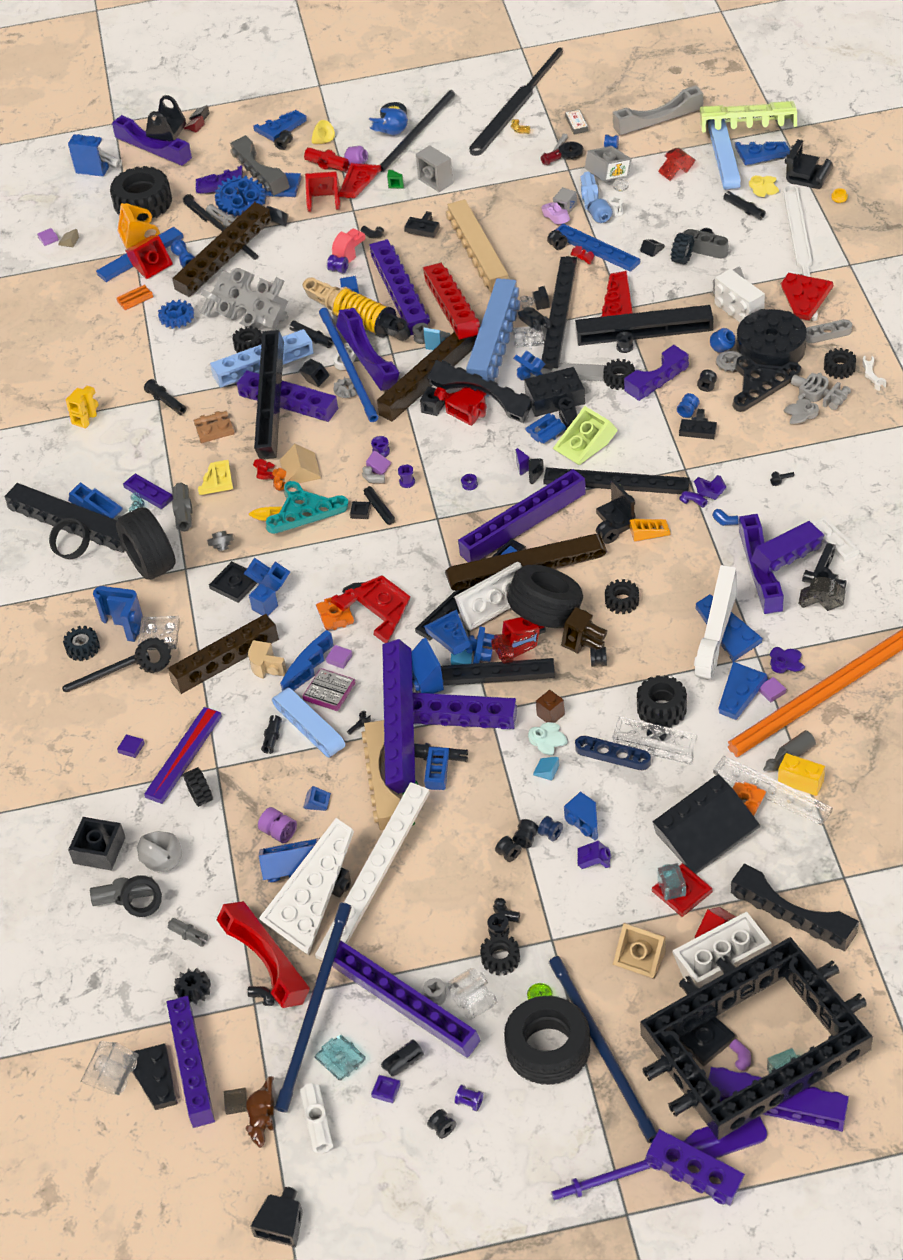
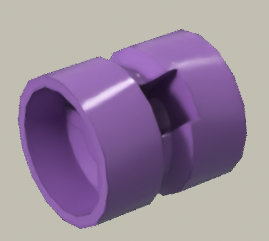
[258,807,297,844]

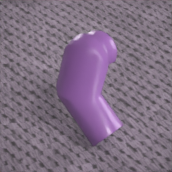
[729,1039,751,1071]

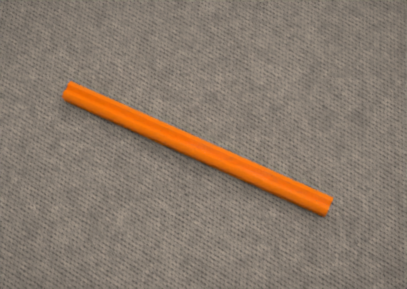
[728,628,903,757]

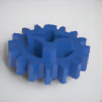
[158,299,194,329]

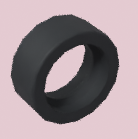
[121,875,162,917]

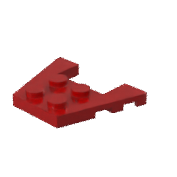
[331,575,410,643]

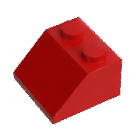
[125,235,173,279]

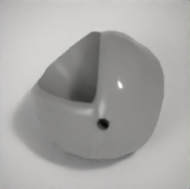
[137,831,182,872]

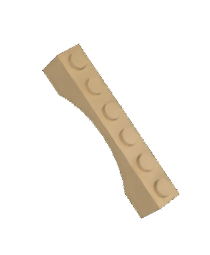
[361,720,400,831]

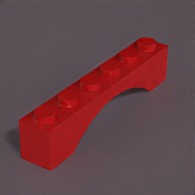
[216,901,310,1008]

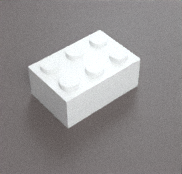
[714,269,765,323]

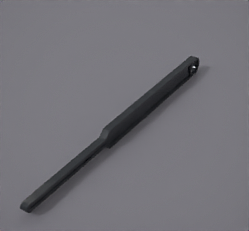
[469,47,563,156]

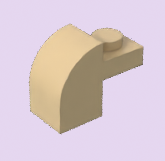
[248,640,287,679]

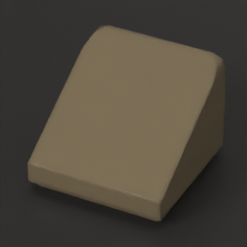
[58,229,79,247]

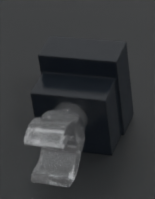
[520,286,550,310]

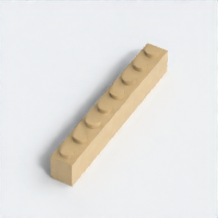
[446,199,509,293]

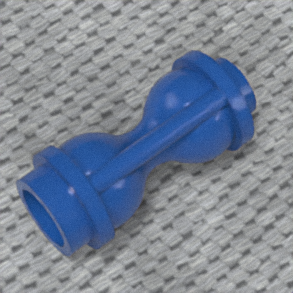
[170,240,194,268]

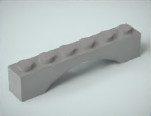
[613,85,703,135]

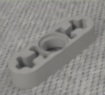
[806,319,852,344]

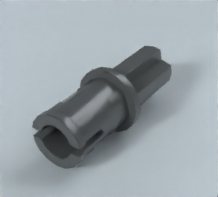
[168,918,208,947]

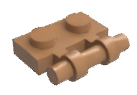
[193,410,234,443]

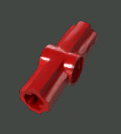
[304,147,349,172]

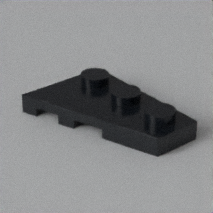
[122,1043,177,1110]

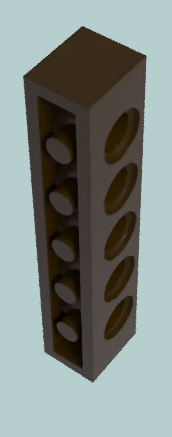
[167,614,279,694]

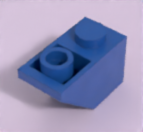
[564,791,598,841]

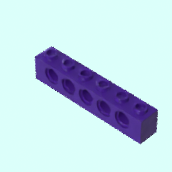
[237,370,338,422]
[413,693,517,729]
[166,996,215,1128]

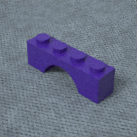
[624,345,689,401]

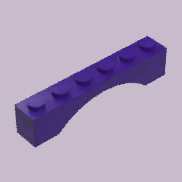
[112,115,192,166]
[336,308,400,391]
[739,514,784,614]

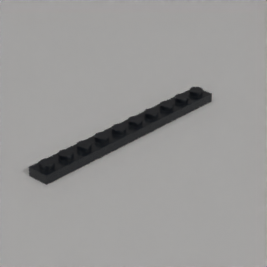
[542,256,577,369]

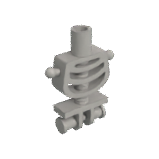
[791,373,851,410]

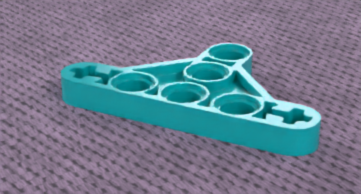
[266,481,348,534]

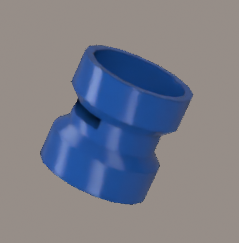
[677,393,700,418]

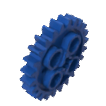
[215,175,266,218]

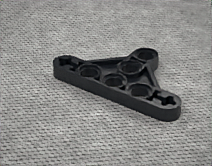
[732,356,801,412]

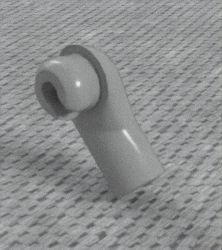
[362,466,385,483]

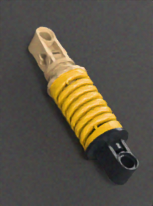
[302,277,411,341]

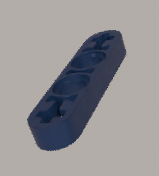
[575,735,651,771]

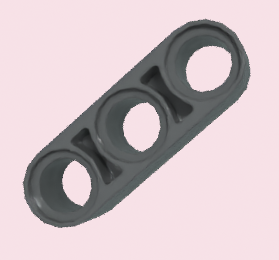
[683,229,728,259]

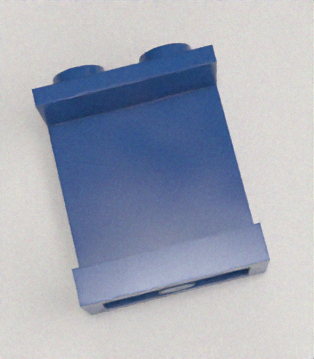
[68,134,109,177]

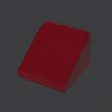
[184,116,205,133]

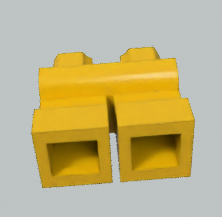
[65,385,99,428]

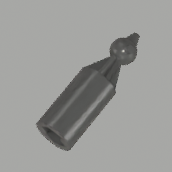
[763,730,816,771]

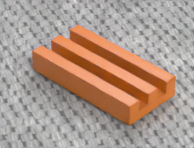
[116,285,153,310]

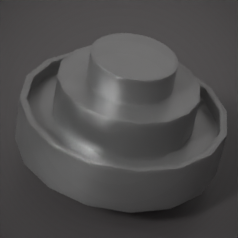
[207,530,234,551]

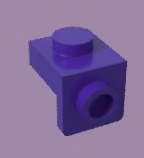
[694,475,726,500]
[577,840,611,869]

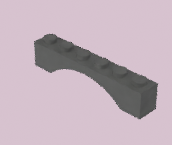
[230,135,290,196]

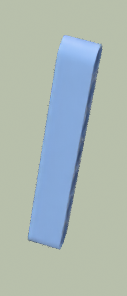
[708,118,740,190]

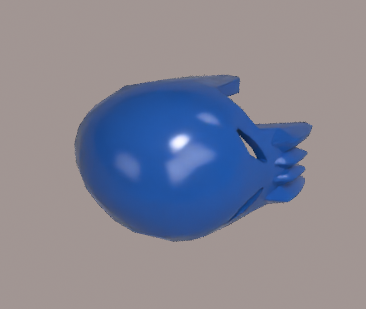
[369,108,408,135]

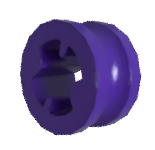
[461,474,478,491]

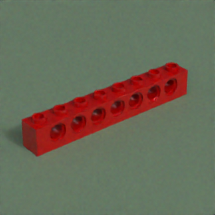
[423,262,480,340]

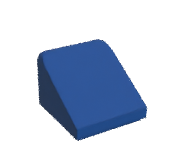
[303,786,331,811]

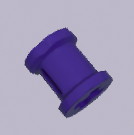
[398,464,415,488]
[455,1084,483,1112]

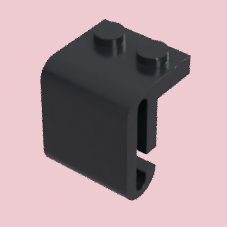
[785,139,833,189]

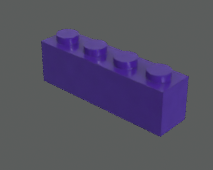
[751,521,824,575]

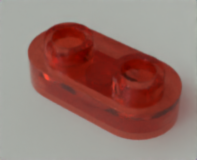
[491,634,514,663]

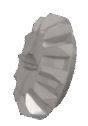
[716,351,744,373]
[333,377,357,398]

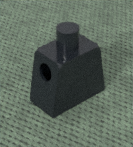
[250,1187,302,1247]

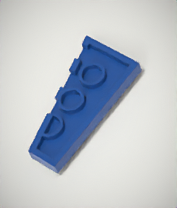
[696,594,762,662]

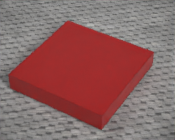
[652,863,713,917]

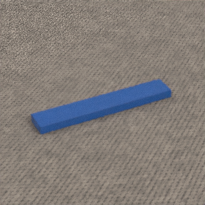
[555,223,640,272]
[96,226,184,282]

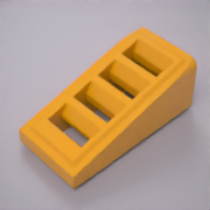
[630,519,670,542]

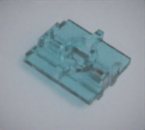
[314,1035,366,1080]

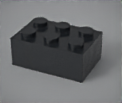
[524,367,585,417]

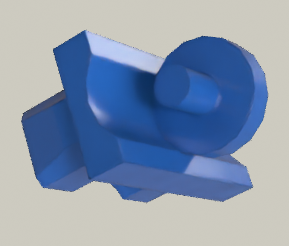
[513,350,545,380]
[465,626,495,664]

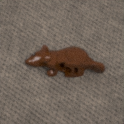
[245,1076,275,1148]

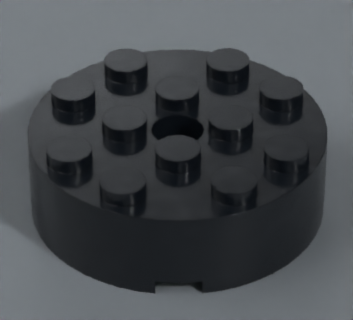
[737,309,807,367]

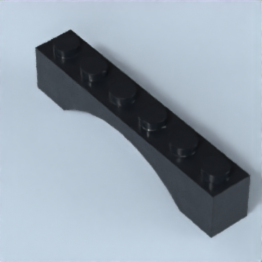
[427,360,532,423]
[731,863,859,952]

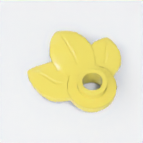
[749,175,779,197]

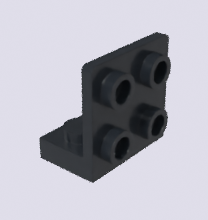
[596,480,636,534]

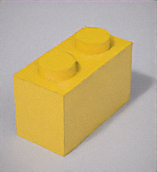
[778,753,825,796]

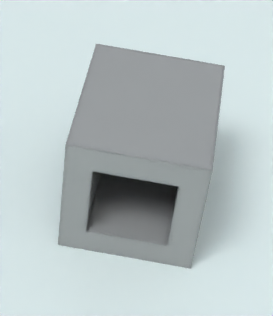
[553,187,577,214]

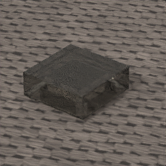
[224,1087,248,1115]

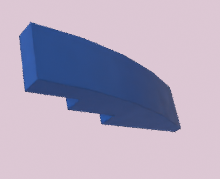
[280,630,334,691]

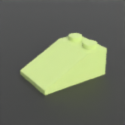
[553,406,618,465]

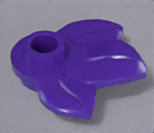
[770,647,805,673]

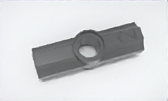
[172,483,193,532]
[89,877,154,906]

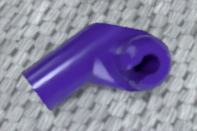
[679,491,708,508]

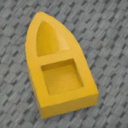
[249,507,282,521]

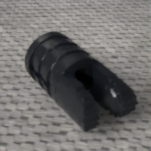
[381,1039,424,1077]

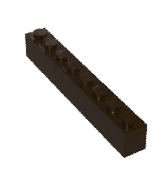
[377,332,477,422]

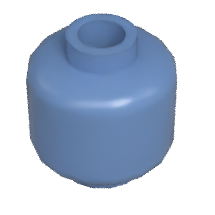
[589,199,612,223]

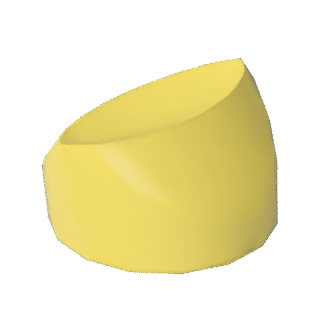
[312,120,335,144]

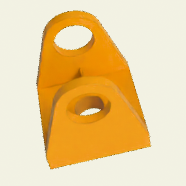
[117,204,160,248]

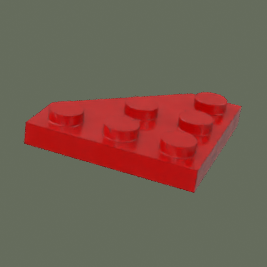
[781,272,834,321]

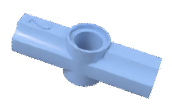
[580,172,598,211]

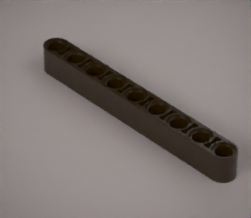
[445,534,607,591]

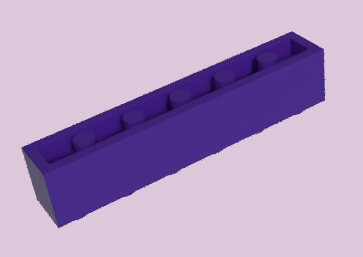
[708,1067,849,1132]

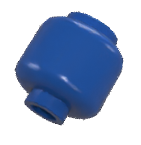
[710,328,735,353]

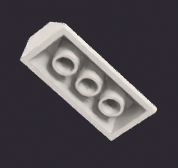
[673,912,772,988]

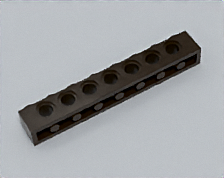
[172,202,271,297]

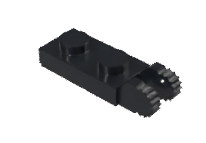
[518,307,551,331]

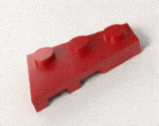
[339,163,381,198]

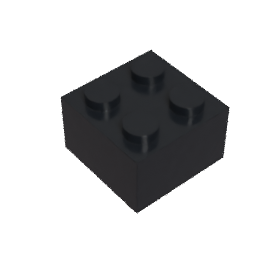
[68,817,126,871]

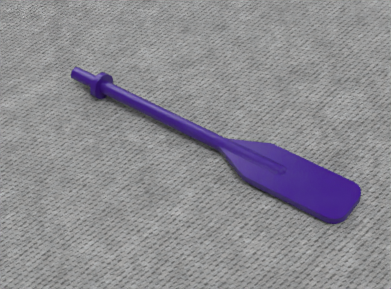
[551,1116,767,1201]

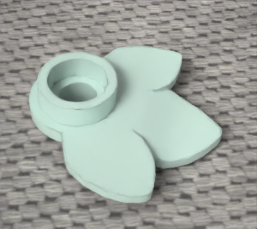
[528,722,568,755]

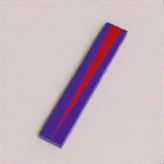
[144,707,222,804]

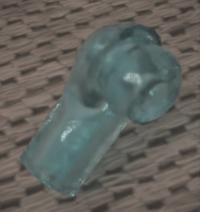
[129,493,145,512]

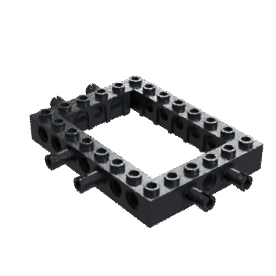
[640,937,873,1140]

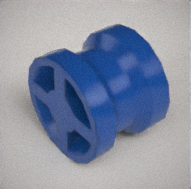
[604,134,619,149]

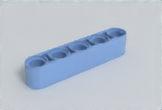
[272,687,346,758]

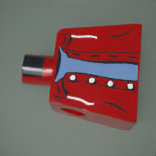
[500,617,546,660]

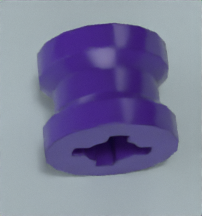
[371,436,390,457]

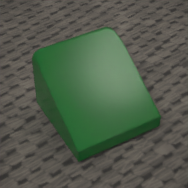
[387,169,404,189]

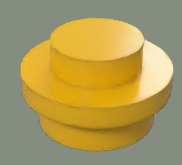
[831,188,848,203]

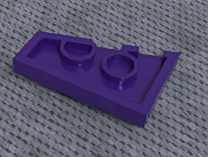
[195,165,243,194]

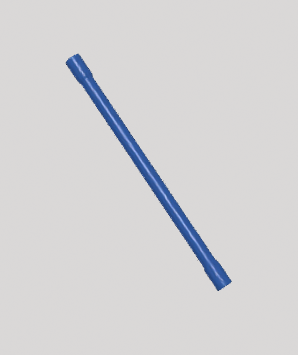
[319,308,379,422]

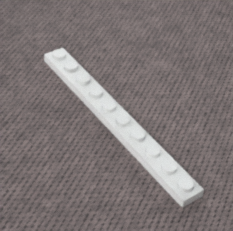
[315,782,429,961]

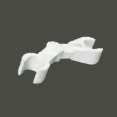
[862,356,886,391]

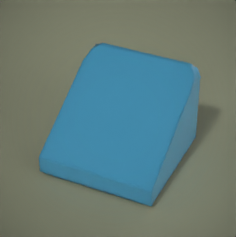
[451,650,472,665]
[533,757,559,781]

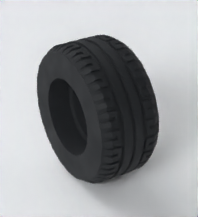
[116,507,176,580]
[507,565,583,628]
[504,995,590,1085]

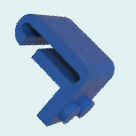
[93,586,144,642]

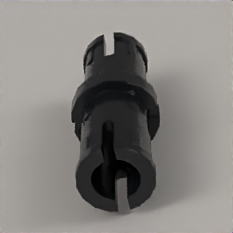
[261,715,282,754]

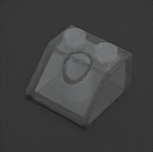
[80,1041,139,1096]

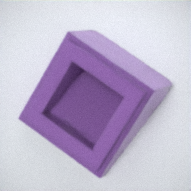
[366,451,391,475]

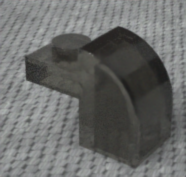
[798,577,846,611]

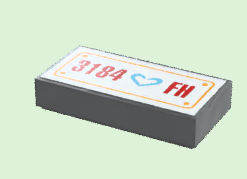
[565,109,588,134]

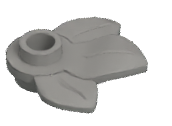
[784,399,819,424]

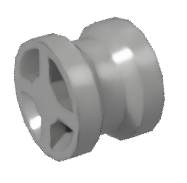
[423,978,446,1005]

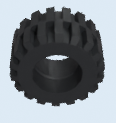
[637,675,687,728]

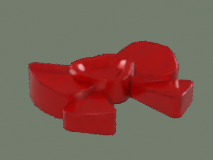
[570,246,595,264]
[253,459,275,480]

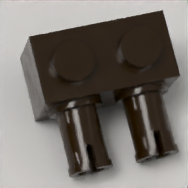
[561,607,607,654]

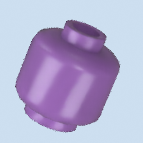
[344,146,368,166]

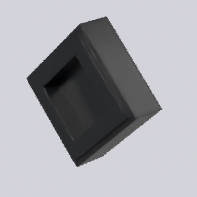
[350,501,371,519]

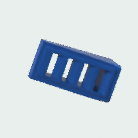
[424,747,449,790]

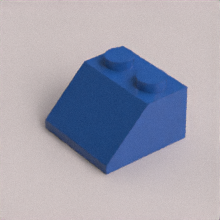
[412,638,444,694]

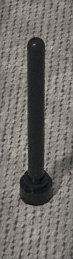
[62,651,151,692]

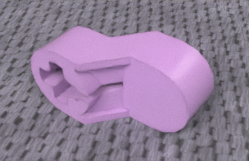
[541,202,570,224]

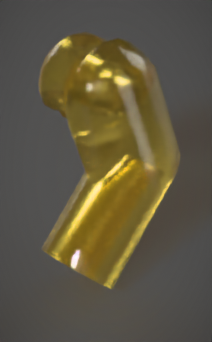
[511,119,530,134]

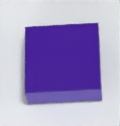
[117,734,145,758]
[371,1075,401,1104]

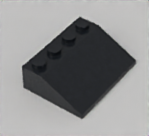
[652,773,760,874]

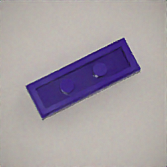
[123,473,174,510]

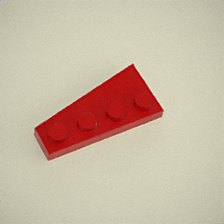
[600,271,633,317]

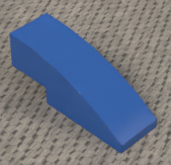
[68,482,123,519]

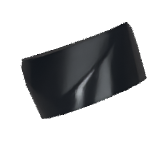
[266,206,289,227]

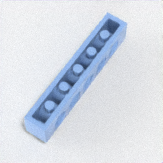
[210,329,314,388]

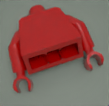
[434,387,487,426]

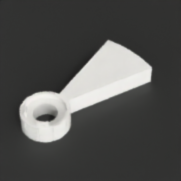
[694,565,737,679]

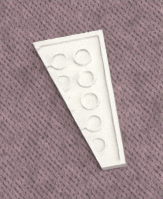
[259,818,354,956]

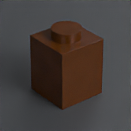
[536,689,565,723]

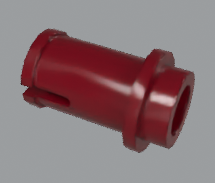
[541,149,561,165]

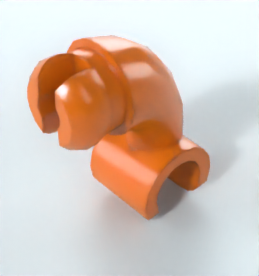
[272,468,287,491]

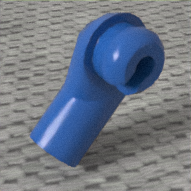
[712,509,739,526]

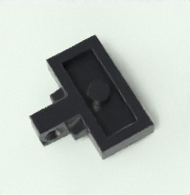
[404,211,440,238]
[679,409,717,440]

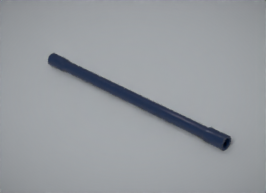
[274,903,352,1113]
[549,956,658,1143]

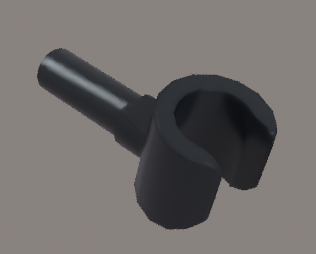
[770,471,795,486]
[347,711,371,735]

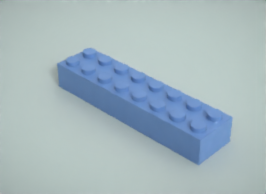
[466,278,520,396]

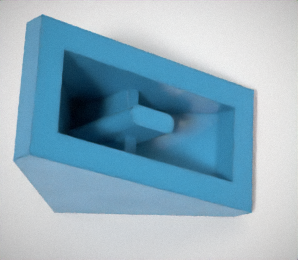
[424,328,450,350]

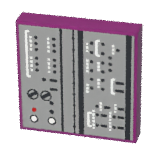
[303,668,355,711]

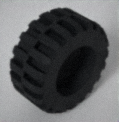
[110,166,172,222]

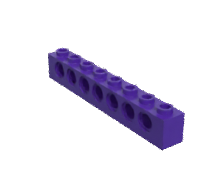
[369,239,430,336]

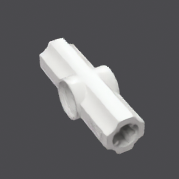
[300,1083,333,1154]

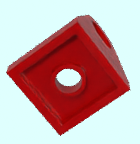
[305,171,340,212]

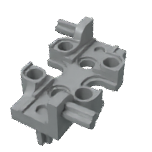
[200,268,288,330]

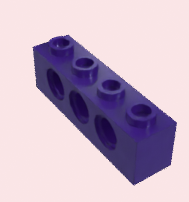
[645,1129,745,1206]

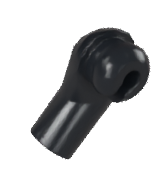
[361,226,384,238]
[247,986,275,1006]

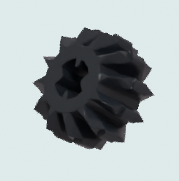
[174,968,211,1005]

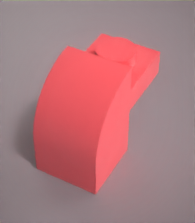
[332,228,366,263]

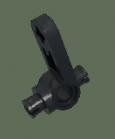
[802,543,847,594]

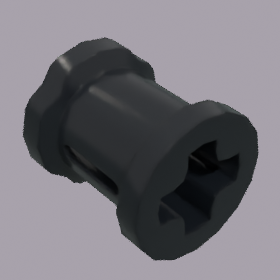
[274,130,293,150]

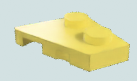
[198,460,233,495]

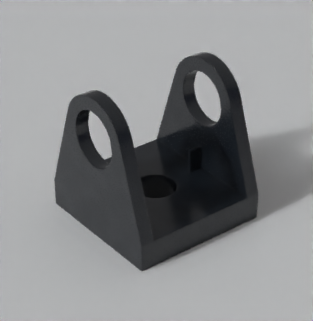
[146,95,186,141]

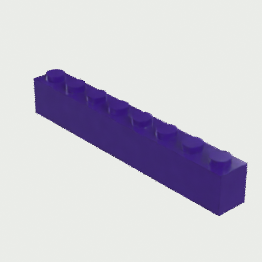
[458,469,586,562]
[382,639,415,794]
[332,940,481,1058]

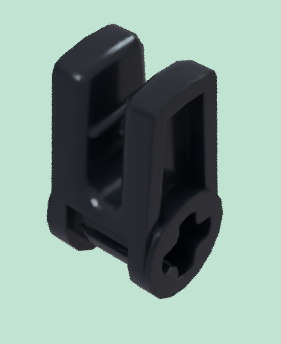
[558,397,577,430]

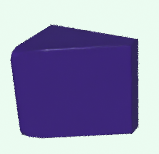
[515,448,530,475]

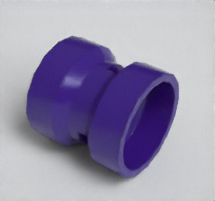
[327,255,348,274]

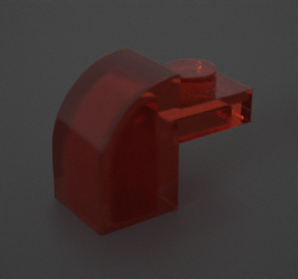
[658,148,696,181]

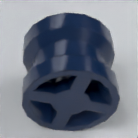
[538,816,563,842]

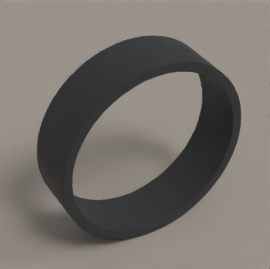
[49,518,90,559]

